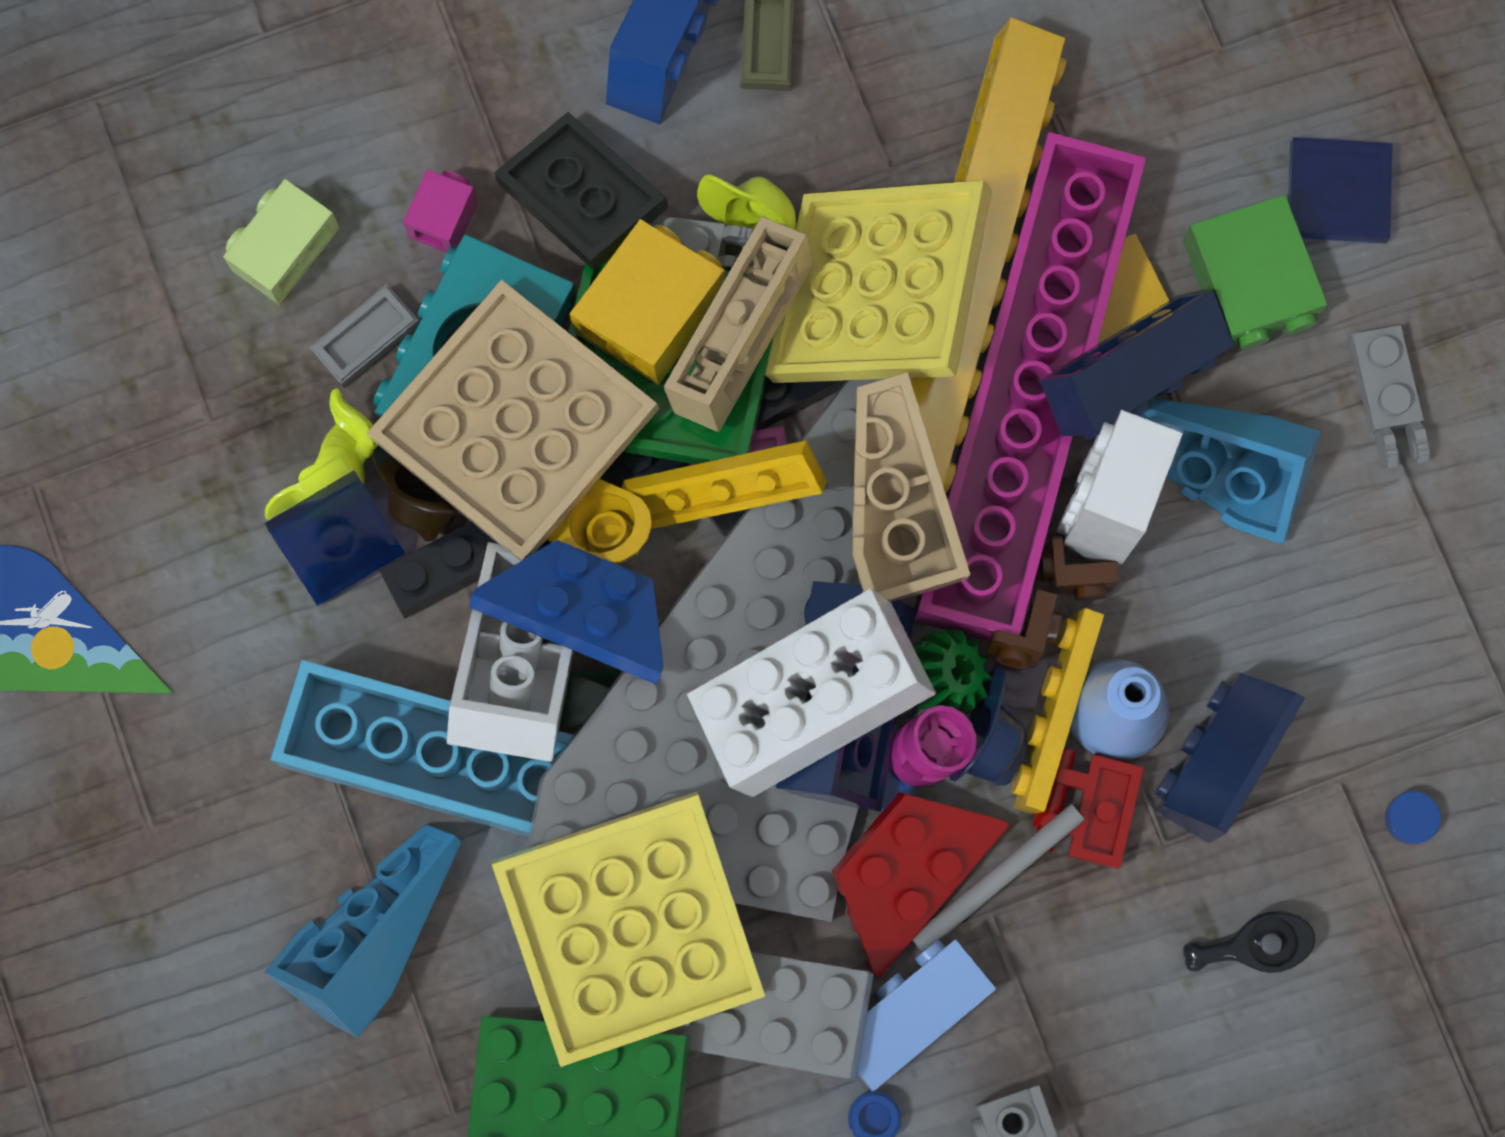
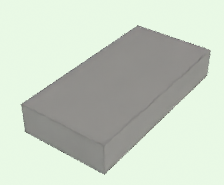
[309,284,420,388]

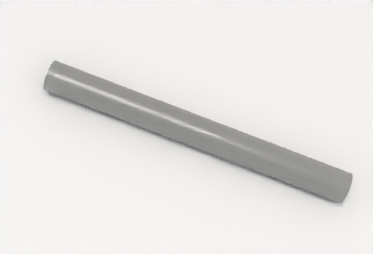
[913,803,1085,952]

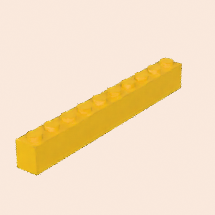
[910,17,1066,493]

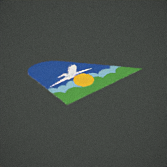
[0,545,174,694]

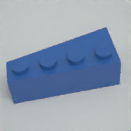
[606,0,718,125]

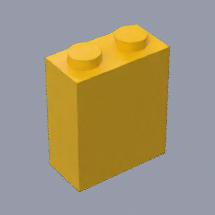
[569,219,726,385]

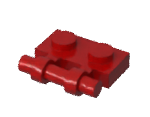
[1032,748,1144,870]

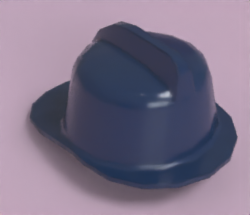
[949,666,1028,786]

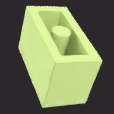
[223,179,340,305]

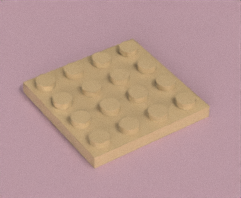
[367,279,659,562]

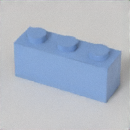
[857,939,996,1092]

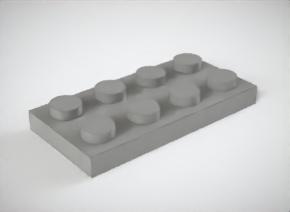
[661,952,874,1080]

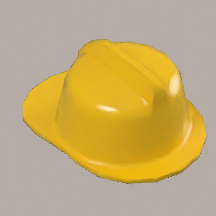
[547,479,652,565]

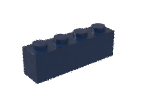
[1039,290,1234,440]

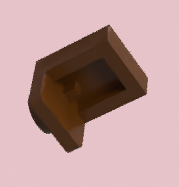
[1039,536,1119,601]
[987,589,1062,669]

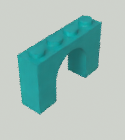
[373,234,577,419]

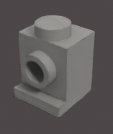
[970,1085,1058,1137]

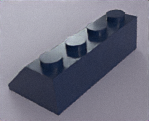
[776,581,916,812]

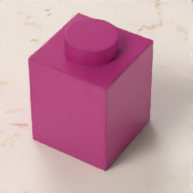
[403,169,478,253]

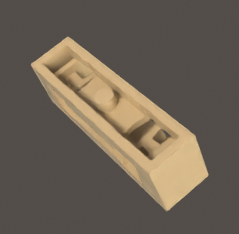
[663,216,814,432]

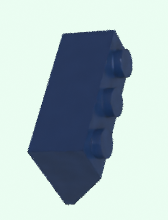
[1155,673,1305,843]

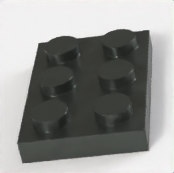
[494,112,669,271]

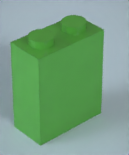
[1183,195,1328,350]

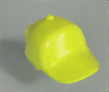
[697,174,796,261]
[264,388,378,521]

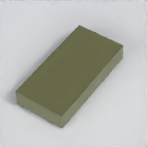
[741,0,794,91]

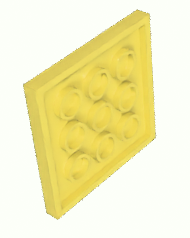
[765,180,992,383]
[492,791,765,1067]

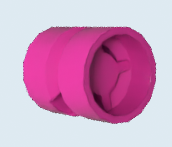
[889,705,977,788]

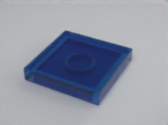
[1288,137,1392,244]
[265,470,405,606]

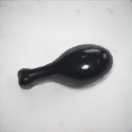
[1183,911,1316,973]

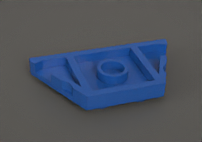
[469,540,664,685]

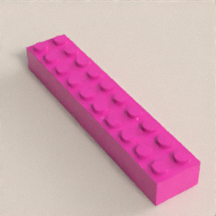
[914,132,1146,642]

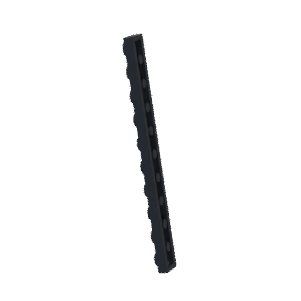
[379,377,846,618]

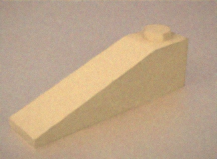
[852,372,970,602]

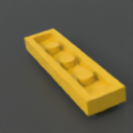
[621,440,827,529]
[1011,608,1104,814]

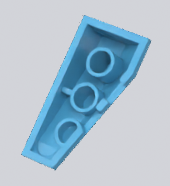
[1113,398,1321,544]
[265,824,461,1038]

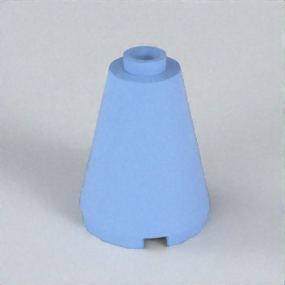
[1070,659,1169,762]

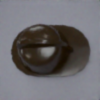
[372,445,459,542]

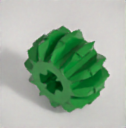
[913,629,992,714]

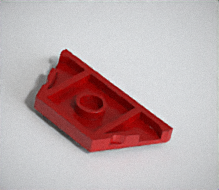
[832,792,1009,978]

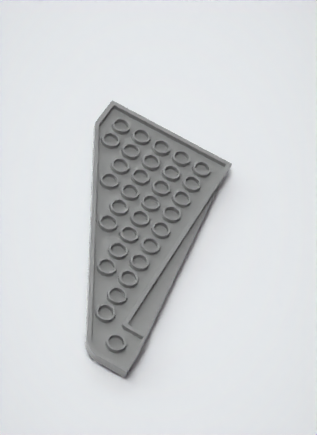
[526,353,982,922]

